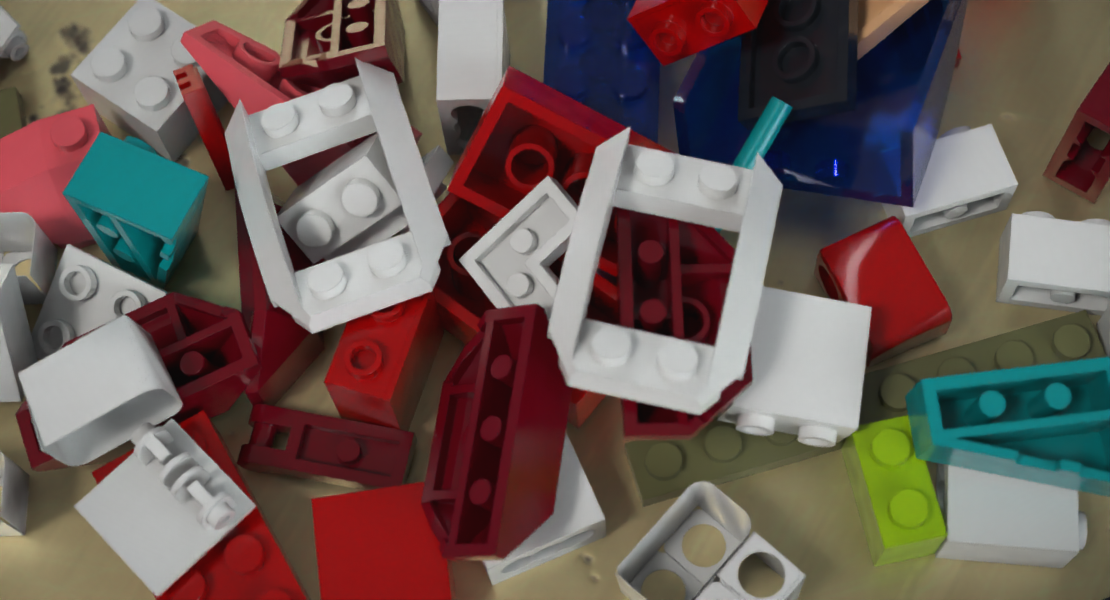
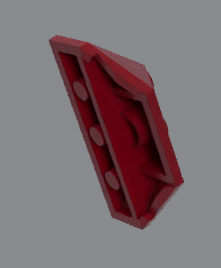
[279,0,405,89]
[234,181,326,406]
[616,207,753,441]
[15,292,262,472]
[421,303,572,561]

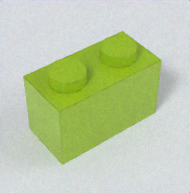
[841,415,948,567]

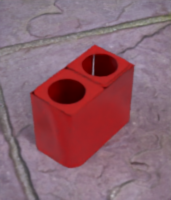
[814,216,952,368]

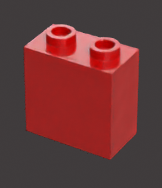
[627,0,769,66]
[324,291,444,431]
[311,481,456,600]

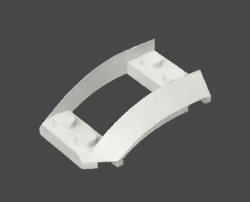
[224,57,451,334]
[547,126,783,415]

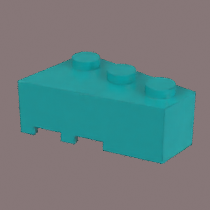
[62,132,209,290]
[905,356,1110,497]

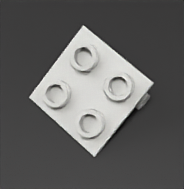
[31,244,169,360]
[74,419,256,598]

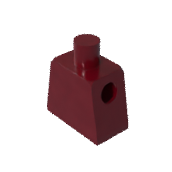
[1043,62,1110,204]

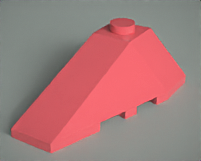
[180,20,422,186]
[0,104,112,249]

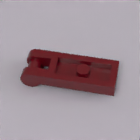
[237,404,417,490]

